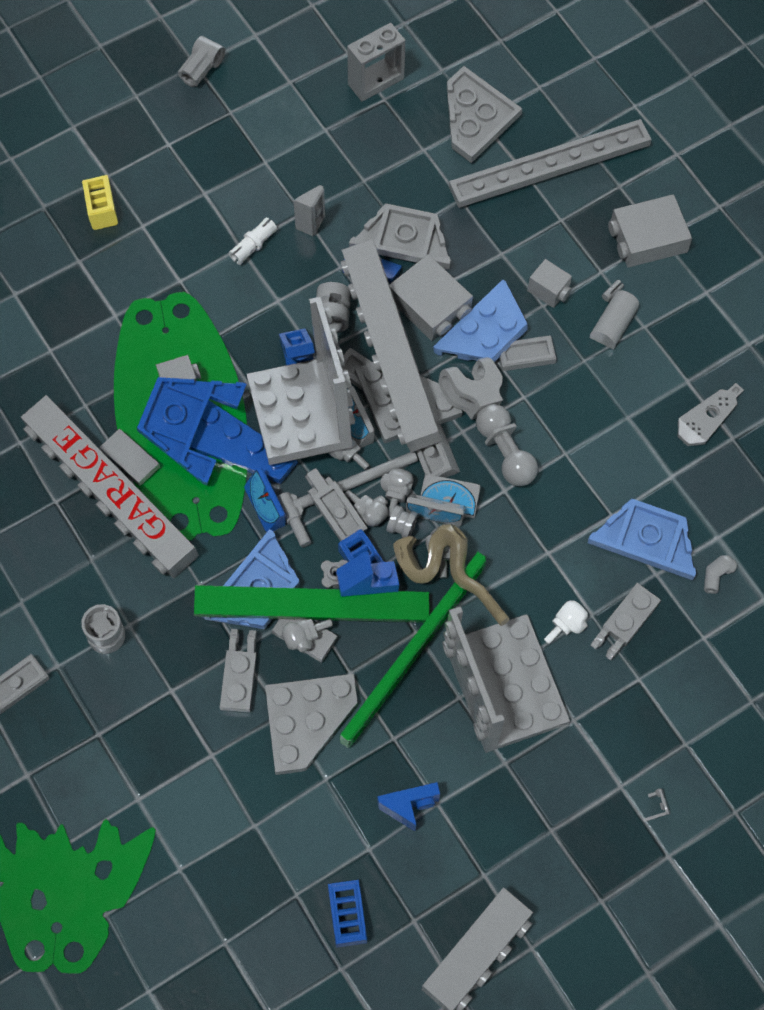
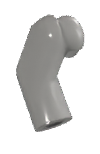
[704,555,737,594]

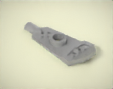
[678,383,744,446]

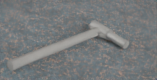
[277,451,418,547]

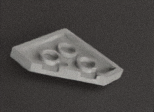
[447,66,522,163]
[355,362,462,444]
[265,674,358,775]

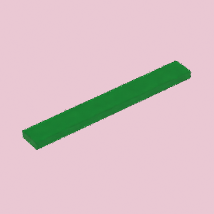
[340,552,486,748]
[194,585,429,623]

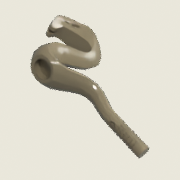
[393,524,510,626]

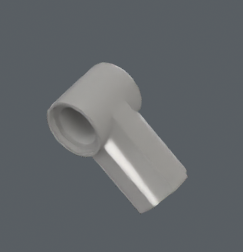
[178,36,225,87]

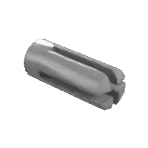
[602,280,624,302]

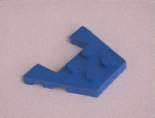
[137,377,246,485]

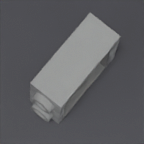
[347,23,405,102]

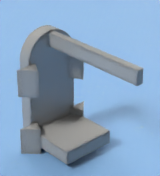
[643,789,670,822]

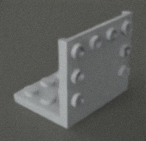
[247,297,355,465]
[442,606,570,753]

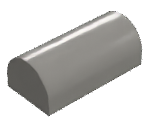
[590,290,639,350]

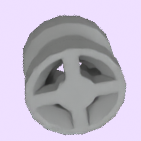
[386,505,419,538]

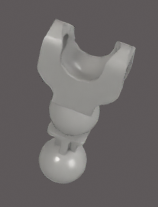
[438,357,538,486]

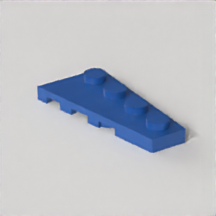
[190,401,297,484]

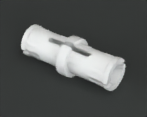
[229,217,277,265]

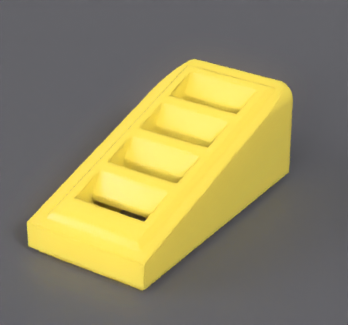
[82,175,118,230]

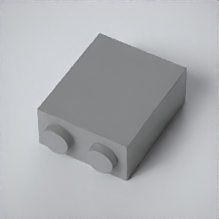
[608,194,692,267]
[390,254,473,341]

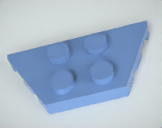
[433,280,528,362]
[588,499,696,580]
[202,529,300,629]

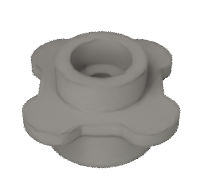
[321,560,347,588]

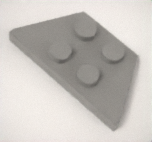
[349,204,451,269]

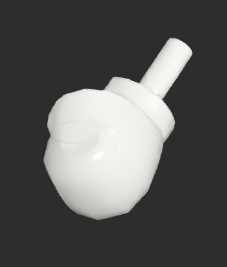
[544,600,588,644]

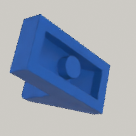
[279,328,315,365]
[336,551,399,597]
[377,782,440,831]

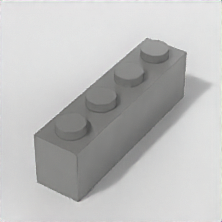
[422,887,533,1010]

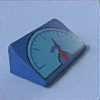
[244,467,286,532]

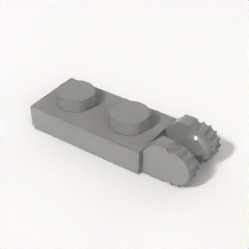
[591,583,661,660]
[220,629,257,712]

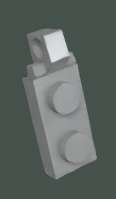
[305,468,367,542]

